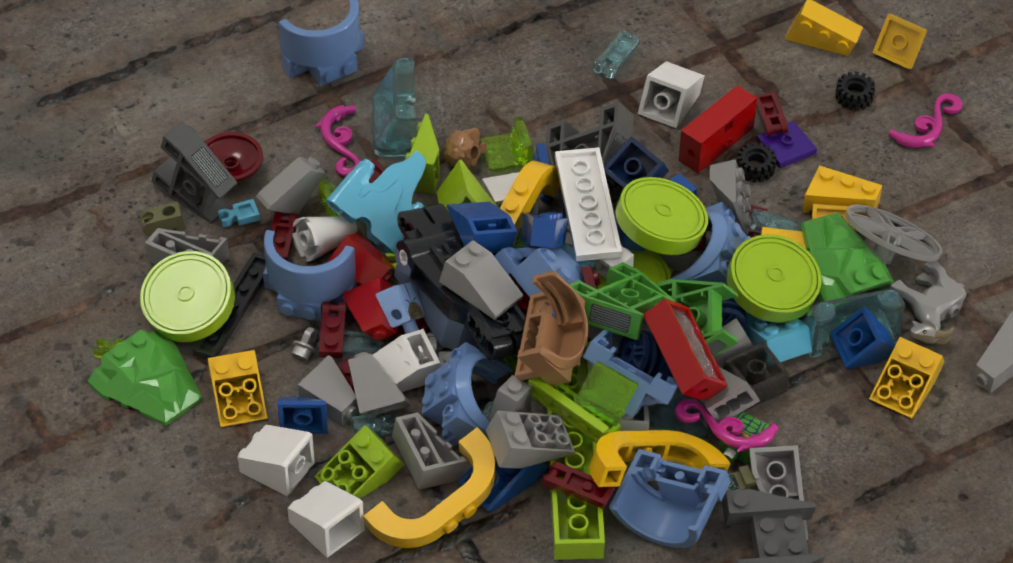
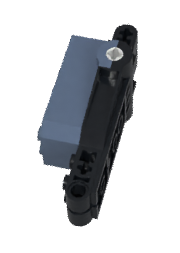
[394,204,526,361]

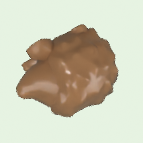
[443,128,488,168]

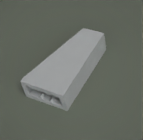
[973,311,1013,393]

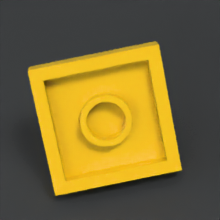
[872,14,928,69]

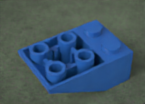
[447,202,518,253]

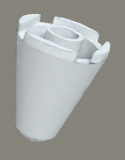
[293,216,357,262]

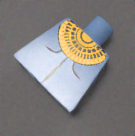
[375,282,425,334]

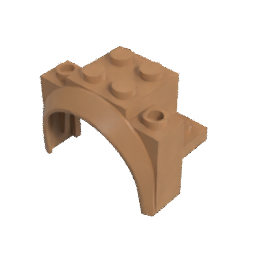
[515,271,588,386]

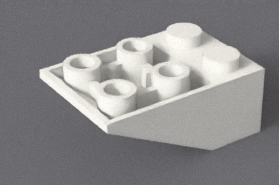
[373,329,440,392]

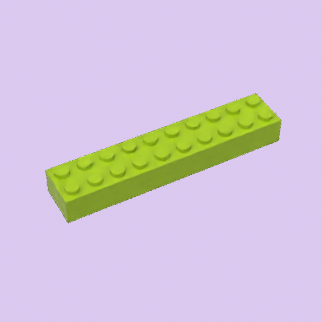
[545,342,605,560]

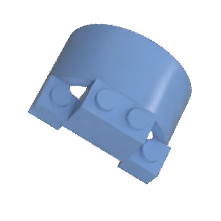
[278,0,364,86]
[263,230,357,322]
[494,246,585,319]
[583,330,679,417]
[609,449,731,548]

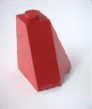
[327,232,395,284]
[343,277,398,341]

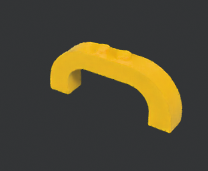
[500,161,560,278]
[363,427,496,548]
[589,430,731,487]

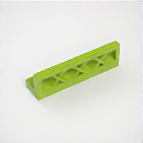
[528,377,621,443]

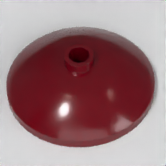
[205,132,263,182]

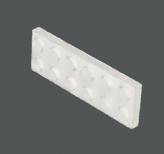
[555,147,622,261]

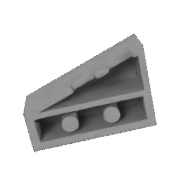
[145,228,229,264]
[392,413,468,490]

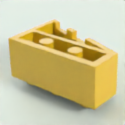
[784,0,863,56]
[802,165,882,217]

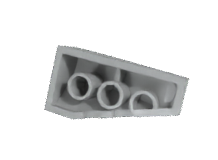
[749,445,809,541]

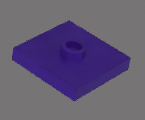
[757,121,817,168]

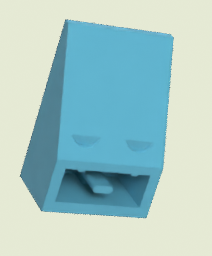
[745,312,812,366]

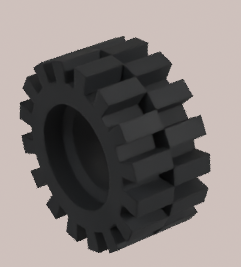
[835,72,875,111]
[736,142,776,183]

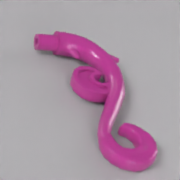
[888,93,963,148]
[315,105,360,178]
[675,399,778,453]

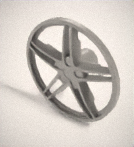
[845,204,943,264]

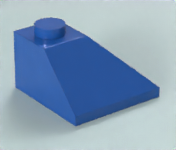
[830,306,895,369]
[277,396,328,434]

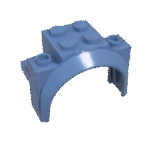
[671,202,751,282]
[422,342,512,448]

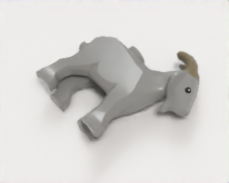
[889,260,966,346]

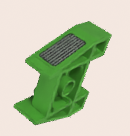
[569,262,675,340]
[655,279,738,377]

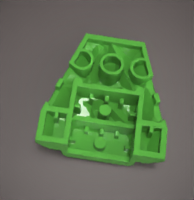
[801,212,895,309]
[88,329,203,426]

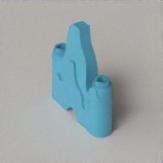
[326,151,426,254]

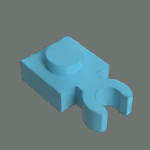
[218,199,260,227]

